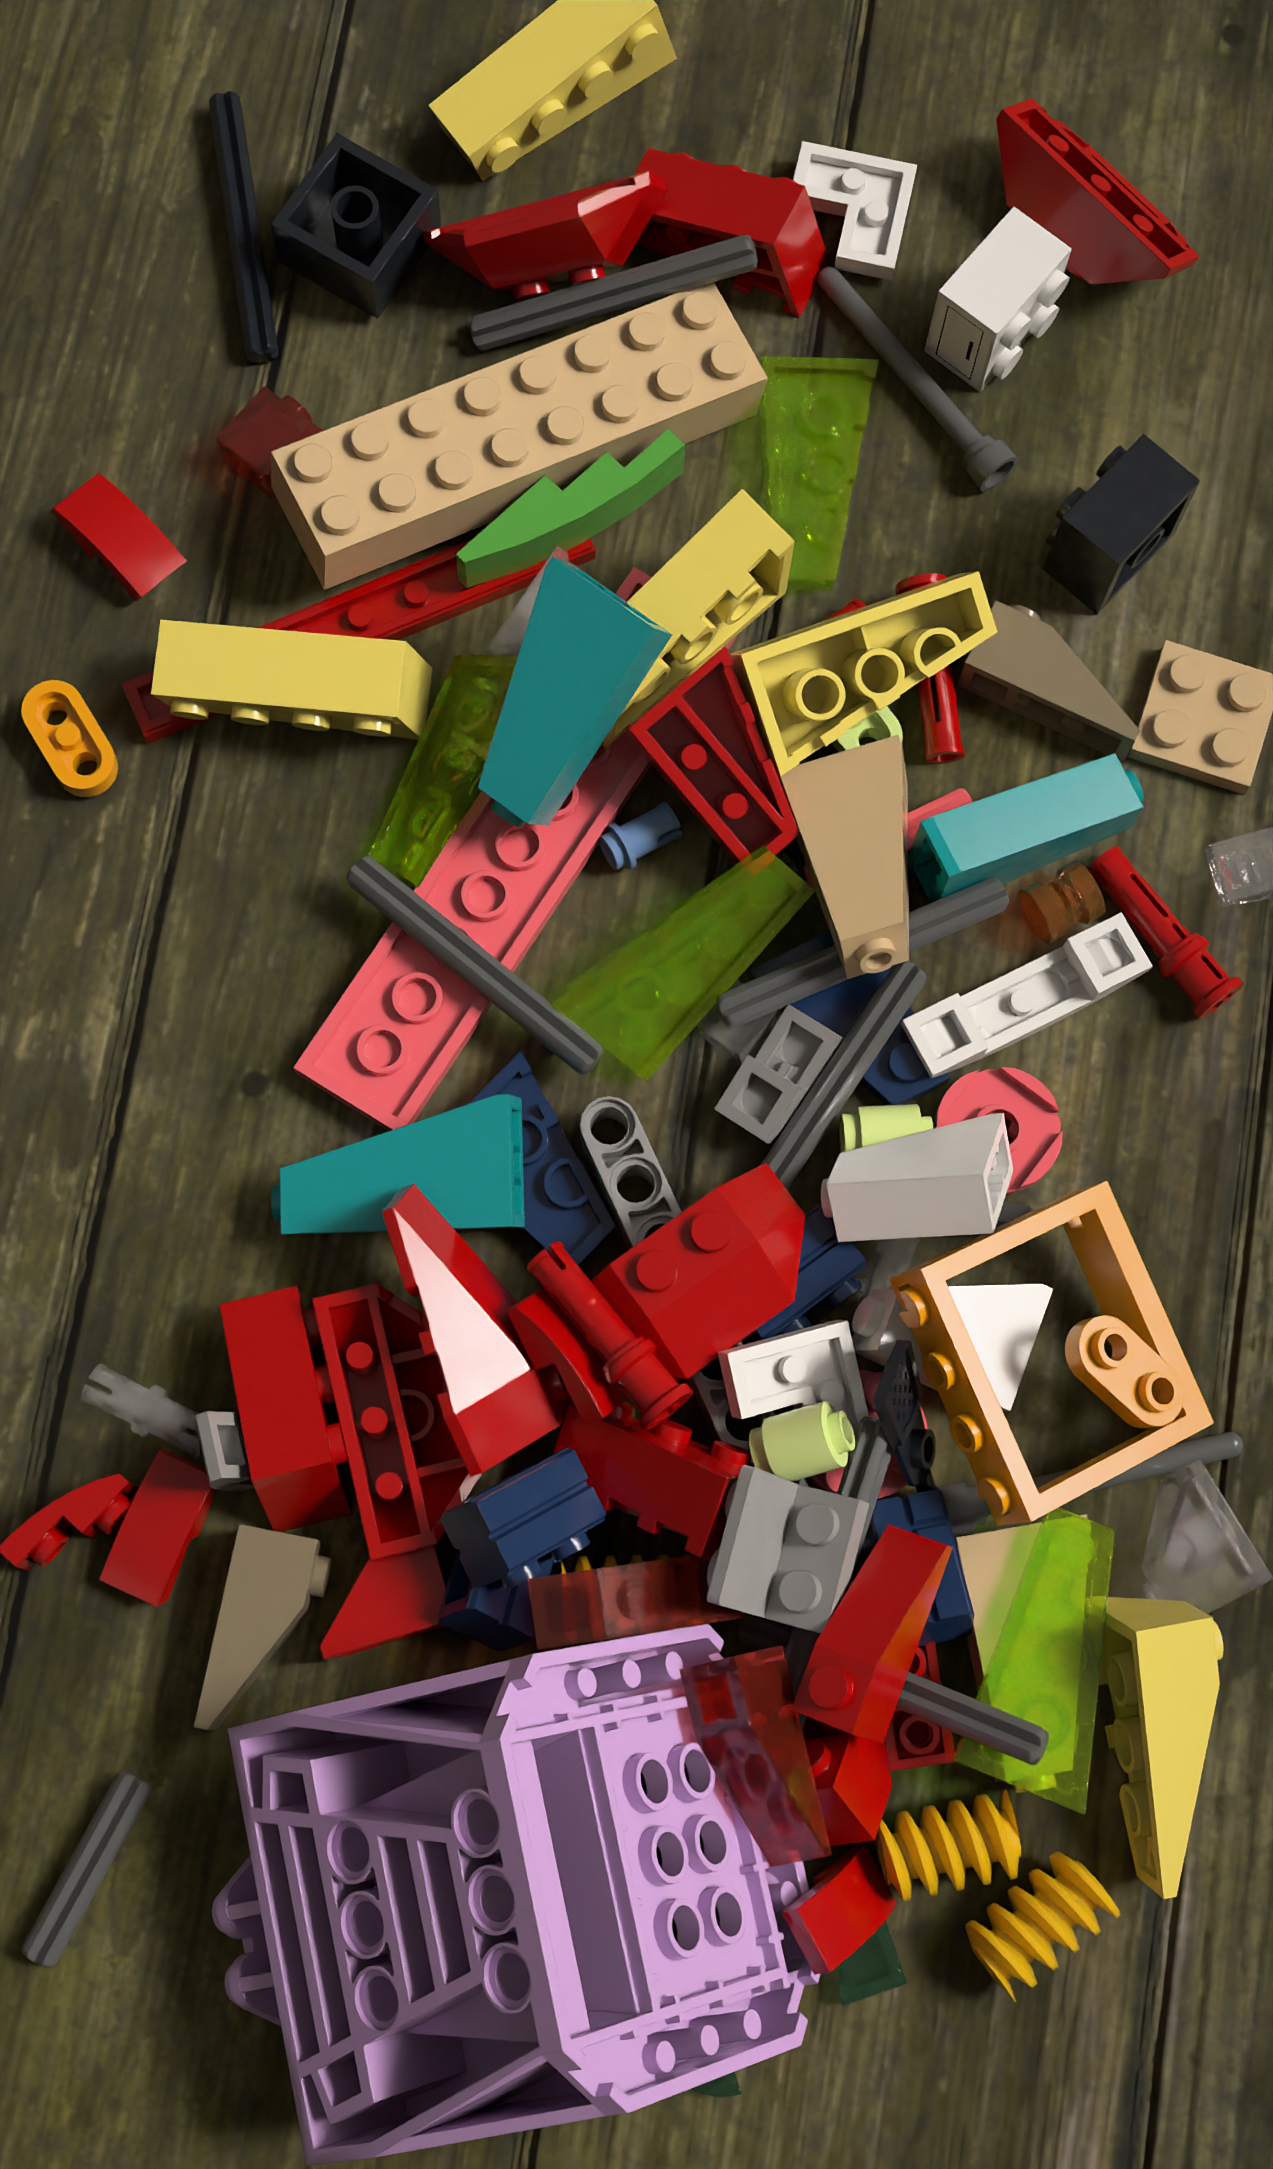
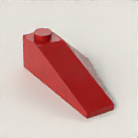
[382,1184,574,1476]

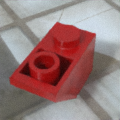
[776,1717,892,1848]

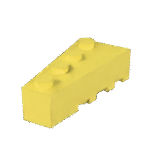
[429,0,677,181]
[602,489,795,748]
[730,571,997,776]
[151,620,433,741]

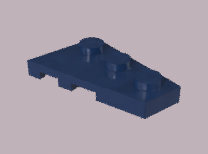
[747,930,950,1105]
[469,1051,616,1267]

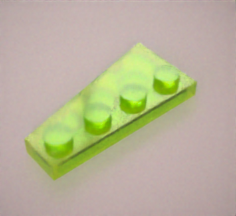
[759,356,879,590]
[368,655,518,888]
[548,846,815,1082]
[953,1507,1115,1815]

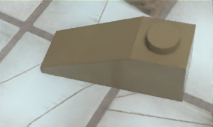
[957,601,1140,762]
[194,1524,332,1731]

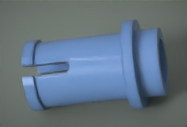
[599,802,682,870]

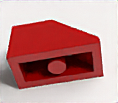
[320,1545,447,1661]

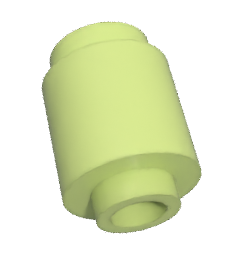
[839,1104,934,1153]
[749,1401,855,1482]

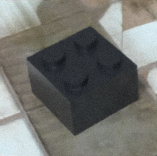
[271,133,441,319]
[1043,433,1200,615]

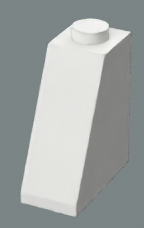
[821,1113,1013,1242]
[852,1284,1053,1411]

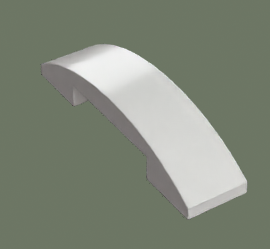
[901,912,1153,1078]

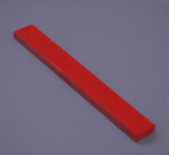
[121,539,596,744]

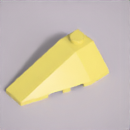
[1084,1596,1224,1899]

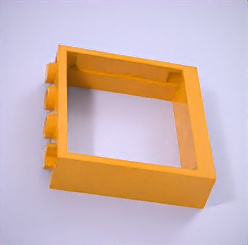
[889,1181,1214,1526]

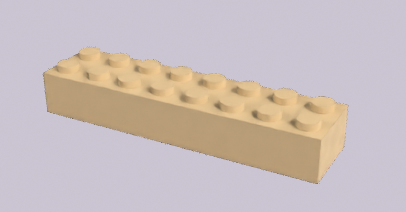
[271,282,768,590]

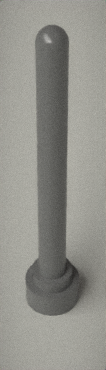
[817,267,1018,492]
[936,1432,1243,1538]

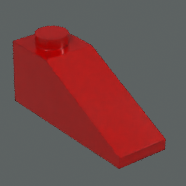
[791,1524,952,1744]

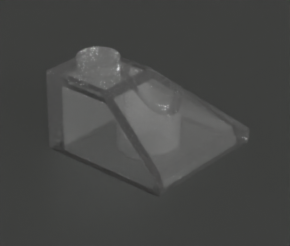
[1141,1459,1273,1614]

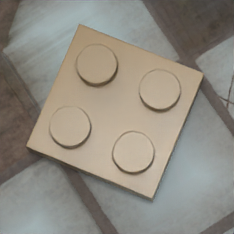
[1128,640,1273,795]

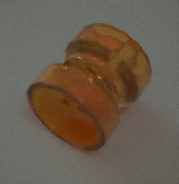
[1018,861,1106,945]

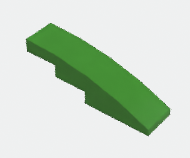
[456,429,685,588]

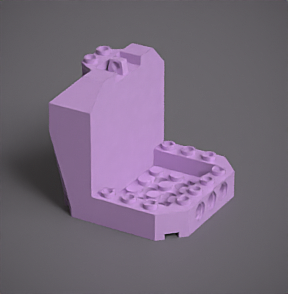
[212,1624,820,2166]

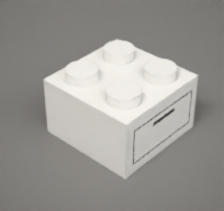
[924,207,1072,392]

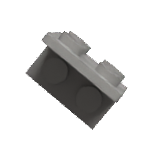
[707,1465,869,1634]

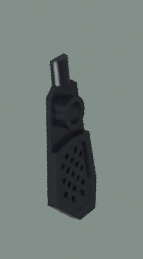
[872,1340,937,1493]

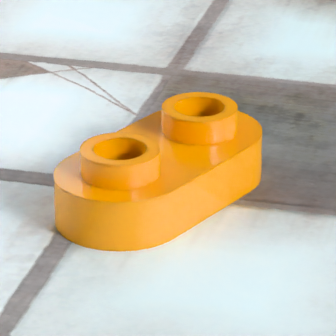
[21,680,118,797]
[1065,1315,1184,1428]

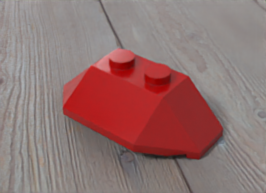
[996,98,1200,284]
[423,171,667,301]
[591,1163,805,1381]
[312,1283,484,1561]

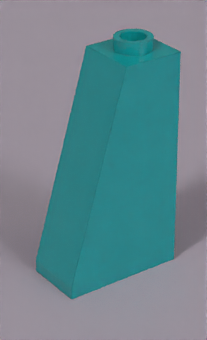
[478,557,673,828]
[908,753,1144,904]
[271,1094,525,1235]

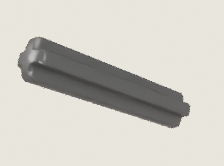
[21,1771,151,1968]

